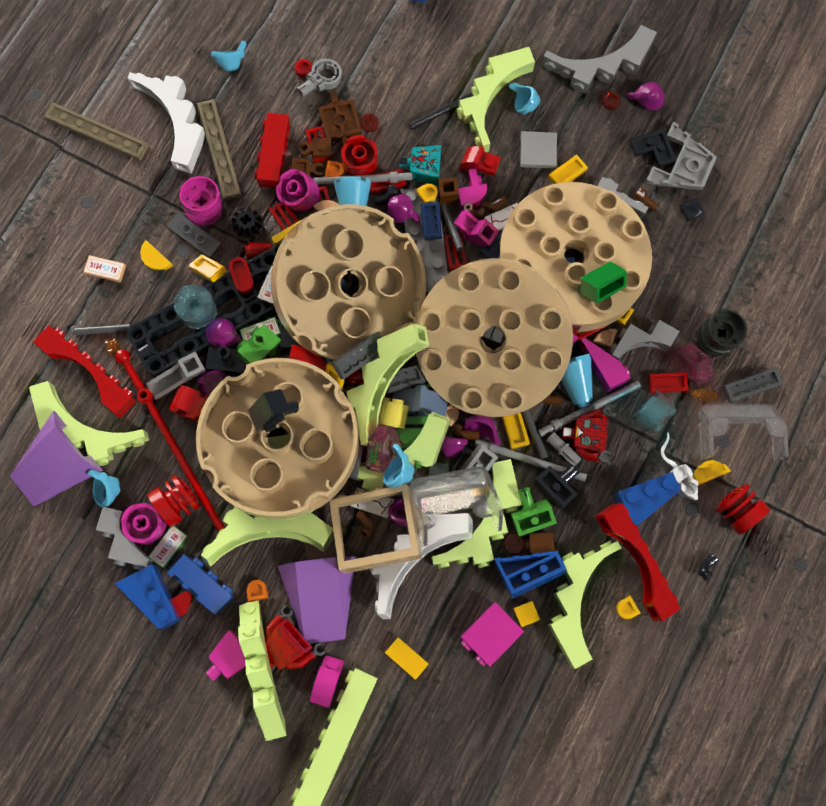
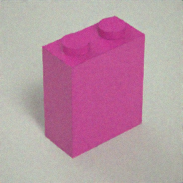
[460,602,524,667]

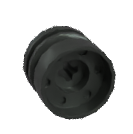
[697,309,748,357]

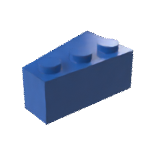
[614,472,680,526]
[494,551,567,599]
[167,555,235,615]
[115,565,182,629]

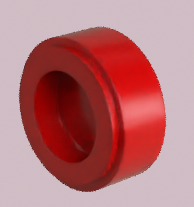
[294,59,312,78]

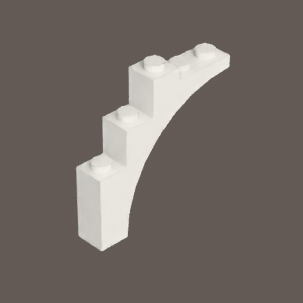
[127,72,206,174]
[370,513,473,619]

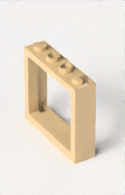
[329,484,422,574]

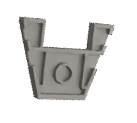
[645,122,717,190]

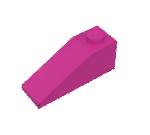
[579,338,630,393]

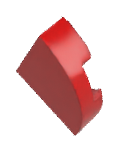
[171,590,192,617]

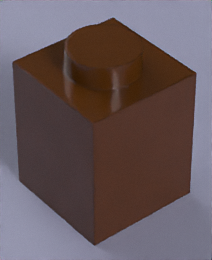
[438,177,459,205]
[524,532,555,555]

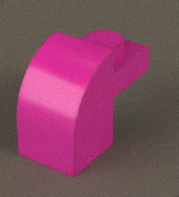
[458,168,487,213]
[453,209,499,247]
[310,655,345,708]

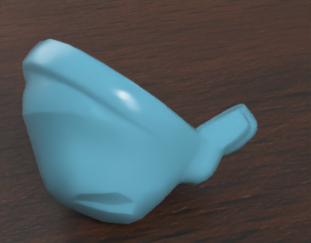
[211,41,247,72]
[509,82,540,115]
[383,444,415,488]
[88,469,121,508]

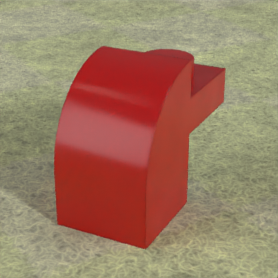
[459,146,501,176]

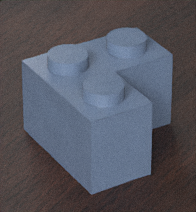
[393,385,447,417]

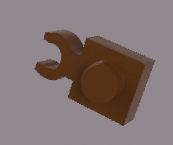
[300,138,332,159]
[291,158,323,178]

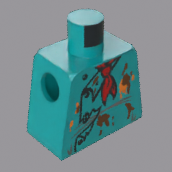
[400,145,441,185]

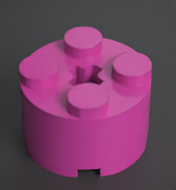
[276,169,319,212]
[121,503,167,545]

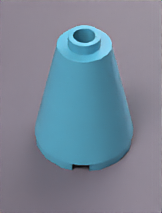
[334,177,371,206]
[561,353,593,408]

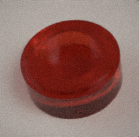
[602,91,621,110]
[361,114,379,133]
[504,534,524,554]

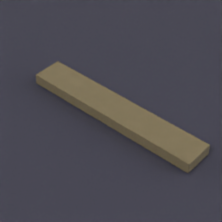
[197,99,242,201]
[44,102,149,161]

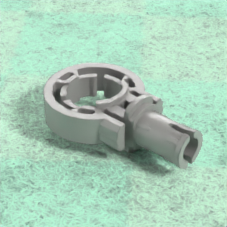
[296,59,342,98]

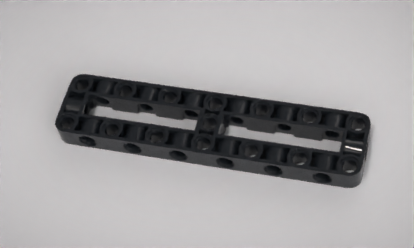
[127,242,349,378]

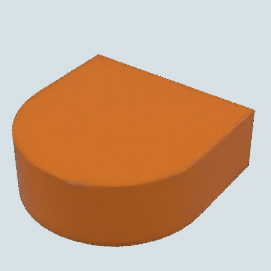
[325,160,344,177]
[246,580,269,602]

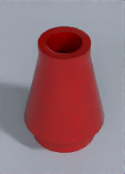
[244,243,272,260]

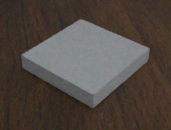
[520,131,557,168]

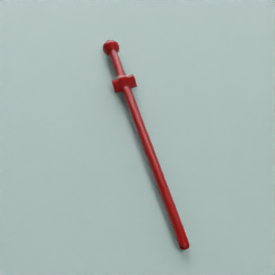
[115,349,225,533]

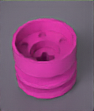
[179,176,223,226]

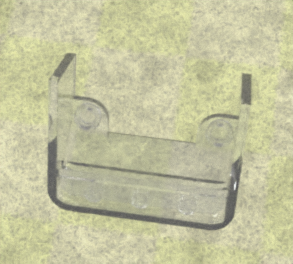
[699,403,789,462]
[410,467,504,547]

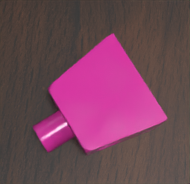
[206,630,246,681]

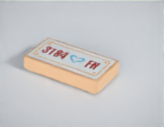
[83,255,126,283]

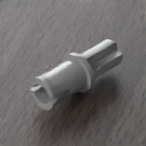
[546,432,581,466]

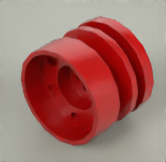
[147,474,200,528]
[715,483,771,535]

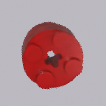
[341,135,378,176]
[169,385,209,424]

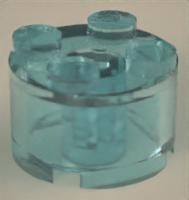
[174,285,217,329]
[632,390,677,434]

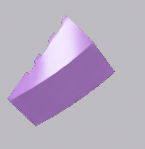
[10,411,103,506]
[278,556,356,644]

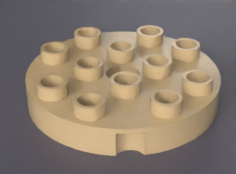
[499,182,652,332]
[271,204,426,360]
[416,258,573,417]
[196,358,359,519]

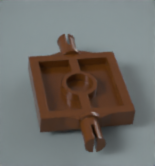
[318,92,362,146]

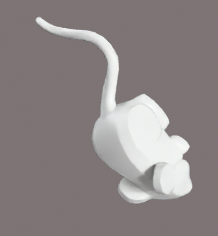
[661,432,699,500]

